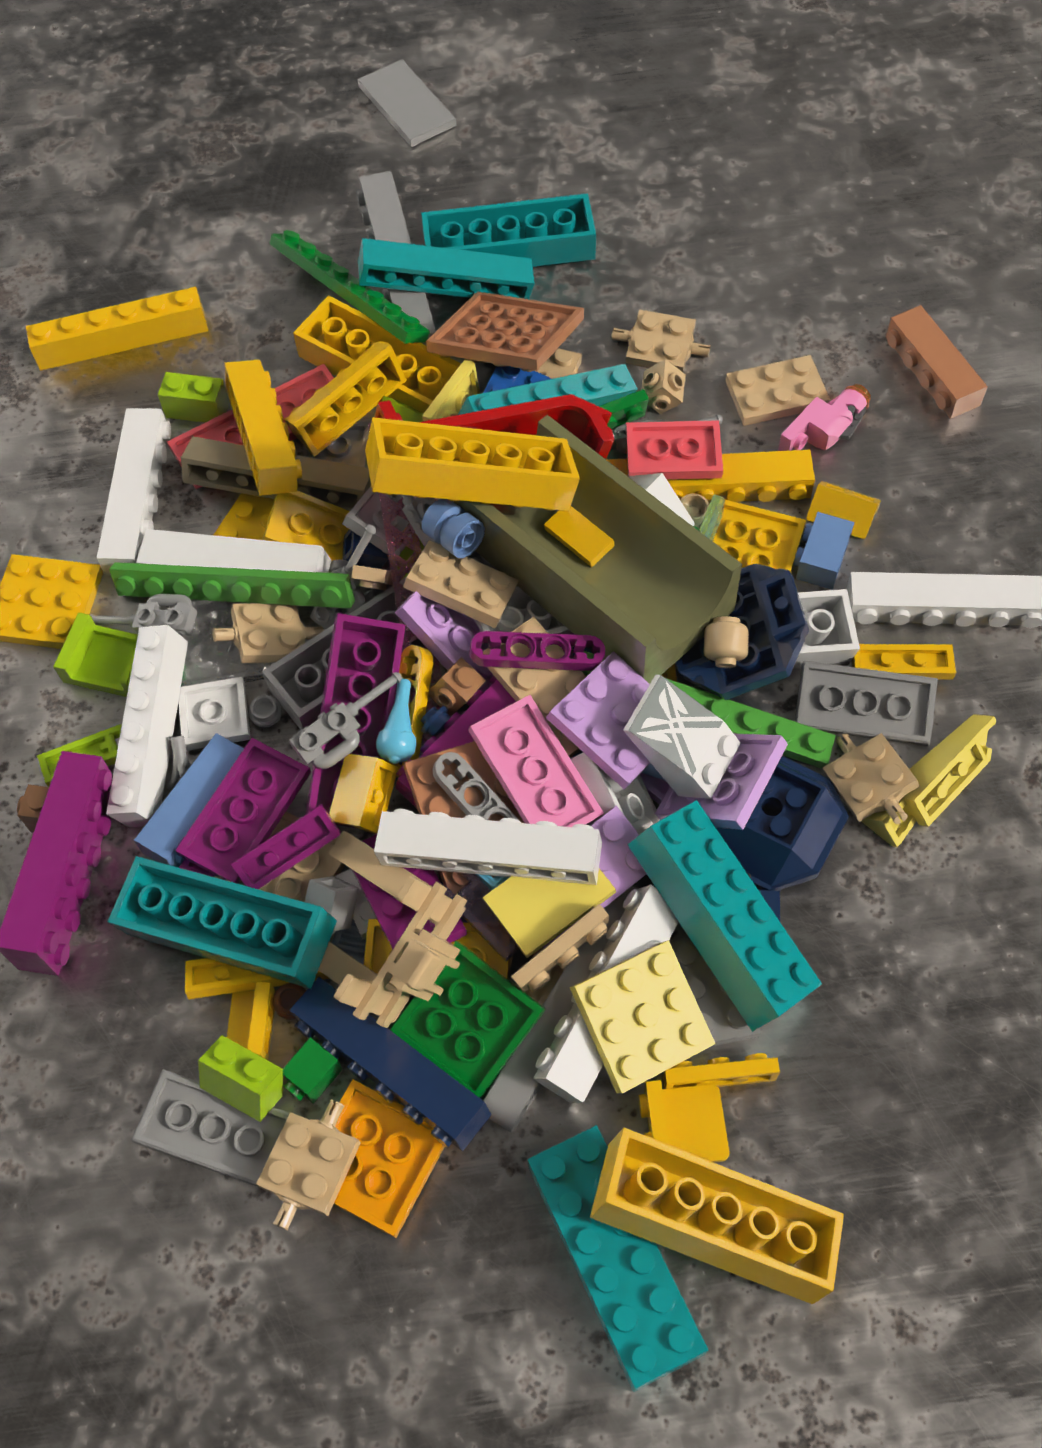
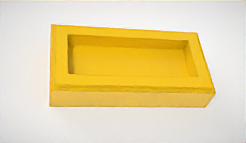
[544,506,615,568]

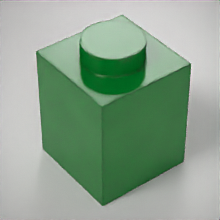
[283,1037,343,1104]

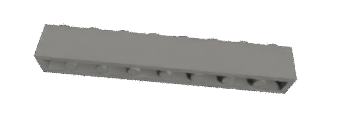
[356,171,436,346]

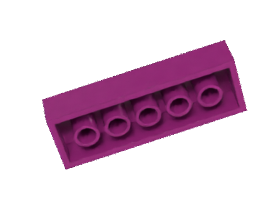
[306,613,406,828]
[0,751,113,976]

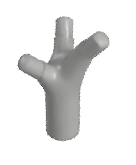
[167,736,191,790]

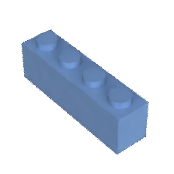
[134,733,244,868]

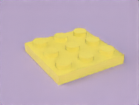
[570,940,715,1094]

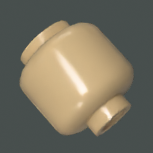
[704,616,749,668]

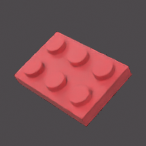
[626,420,723,479]

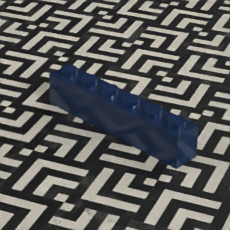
[290,977,492,1151]

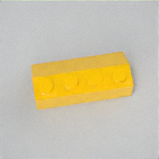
[284,342,407,457]

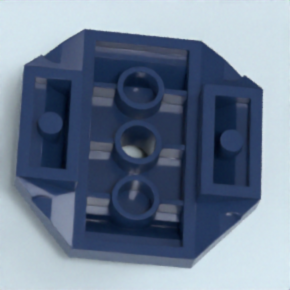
[676,564,809,700]
[716,756,849,891]

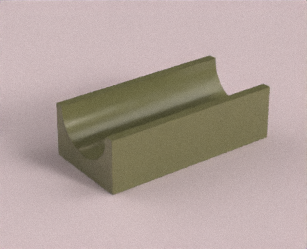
[454,415,742,684]

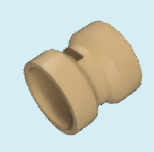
[680,493,709,534]

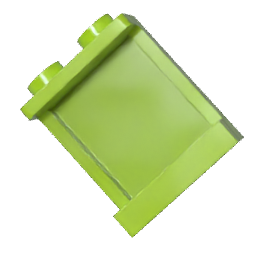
[53,612,138,697]

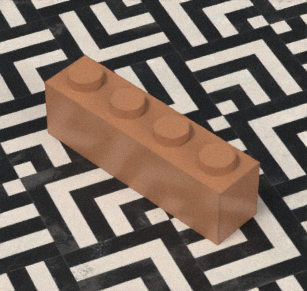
[886,305,988,419]

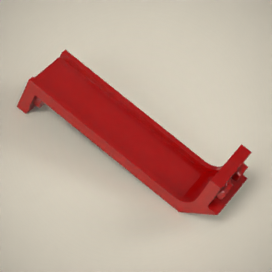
[374,394,615,459]

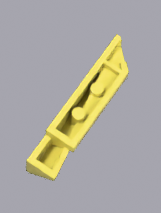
[861,714,996,847]

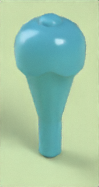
[376,679,416,764]

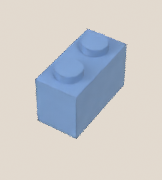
[793,512,854,590]

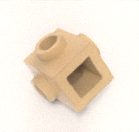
[641,359,686,414]

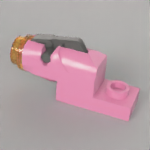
[778,384,871,451]

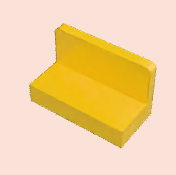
[807,481,881,539]
[329,754,399,834]
[226,982,276,1060]

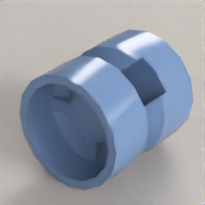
[422,499,485,558]

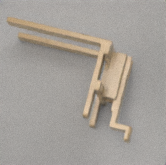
[318,831,468,1028]

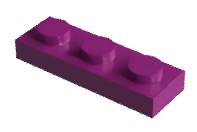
[231,804,341,889]

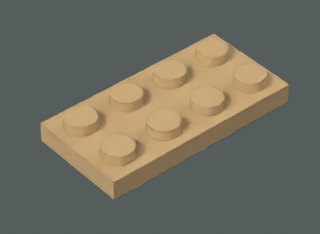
[483,616,586,758]

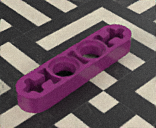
[469,631,606,671]

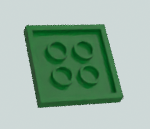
[390,941,546,1099]

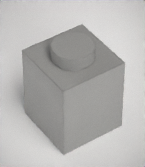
[305,876,359,934]

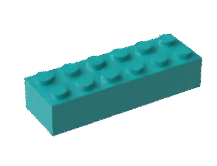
[421,193,596,267]
[627,800,822,1032]
[107,856,337,989]
[527,1125,709,1393]

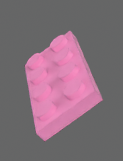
[468,695,604,827]

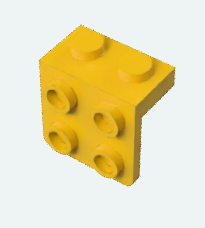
[638,1080,730,1163]

